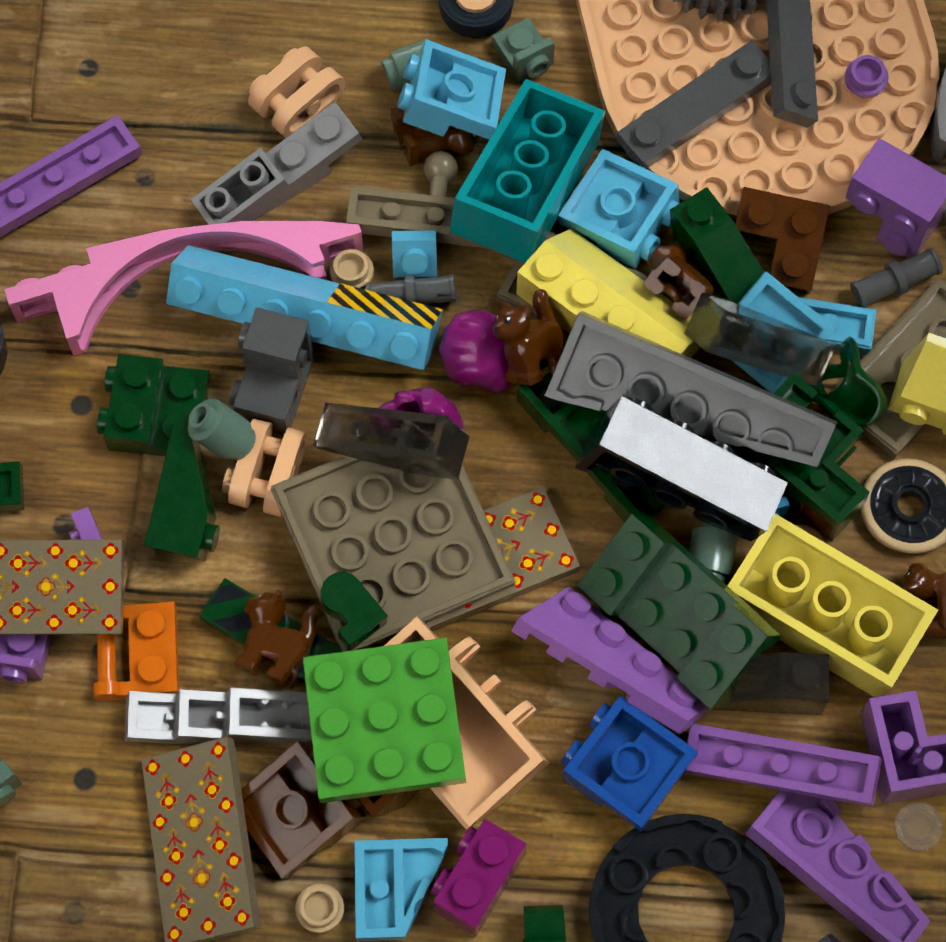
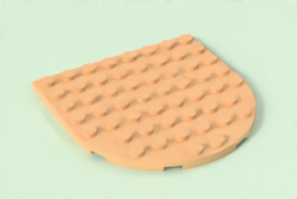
[576,0,940,219]

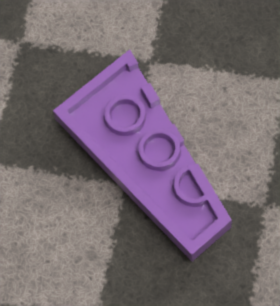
[511,587,708,734]
[745,791,930,942]

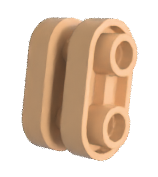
[248,46,346,138]
[222,418,308,517]

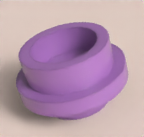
[844,55,889,98]

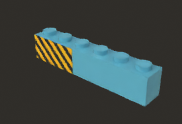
[166,245,443,370]

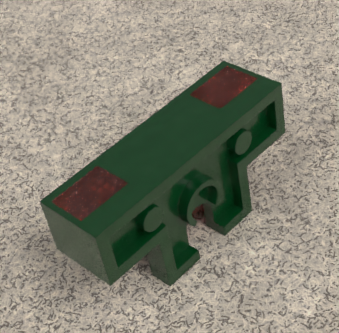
[710,372,870,542]

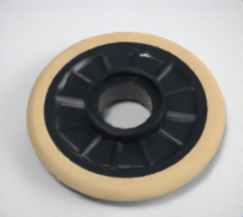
[861,459,946,554]

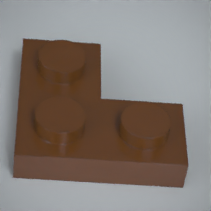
[735,187,830,293]

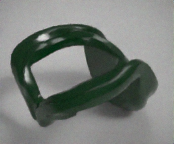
[807,336,887,427]

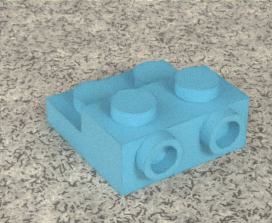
[397,39,506,140]
[558,149,680,269]

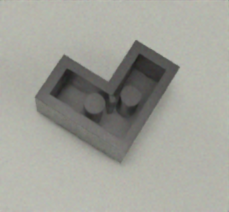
[229,307,315,435]

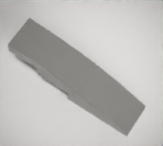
[124,688,312,745]

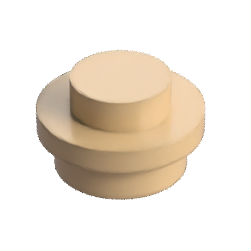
[330,249,374,289]
[295,884,344,934]

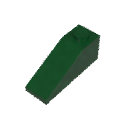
[670,187,763,311]
[144,410,220,561]

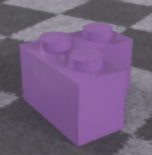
[845,138,946,258]
[860,690,946,804]

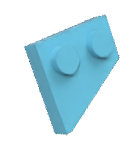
[354,838,448,941]

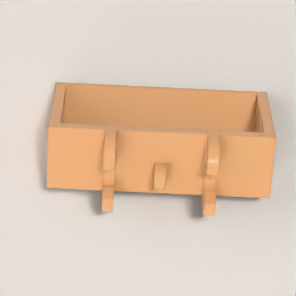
[384,616,549,830]

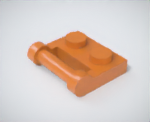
[93,601,179,701]

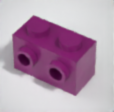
[431,818,527,937]

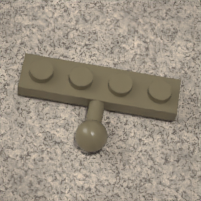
[346,151,487,248]

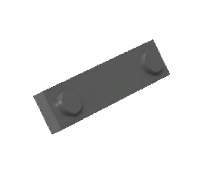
[766,0,818,128]
[616,40,771,169]

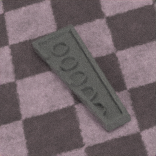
[545,311,837,467]

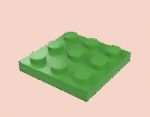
[303,637,466,803]

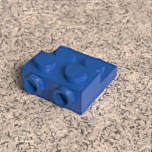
[561,696,698,832]

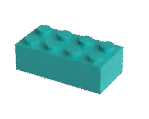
[450,79,605,263]

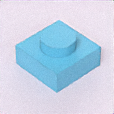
[392,230,437,278]

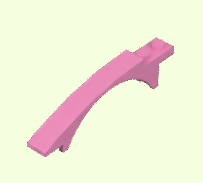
[4,221,364,356]

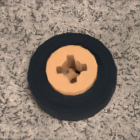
[438,0,514,38]

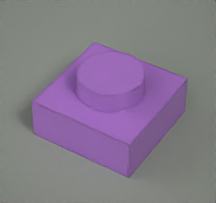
[69,507,103,540]

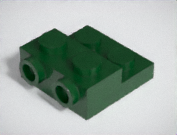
[97,354,211,456]

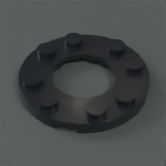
[589,814,785,942]

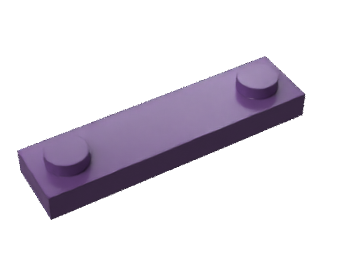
[0,115,142,238]
[685,724,882,807]

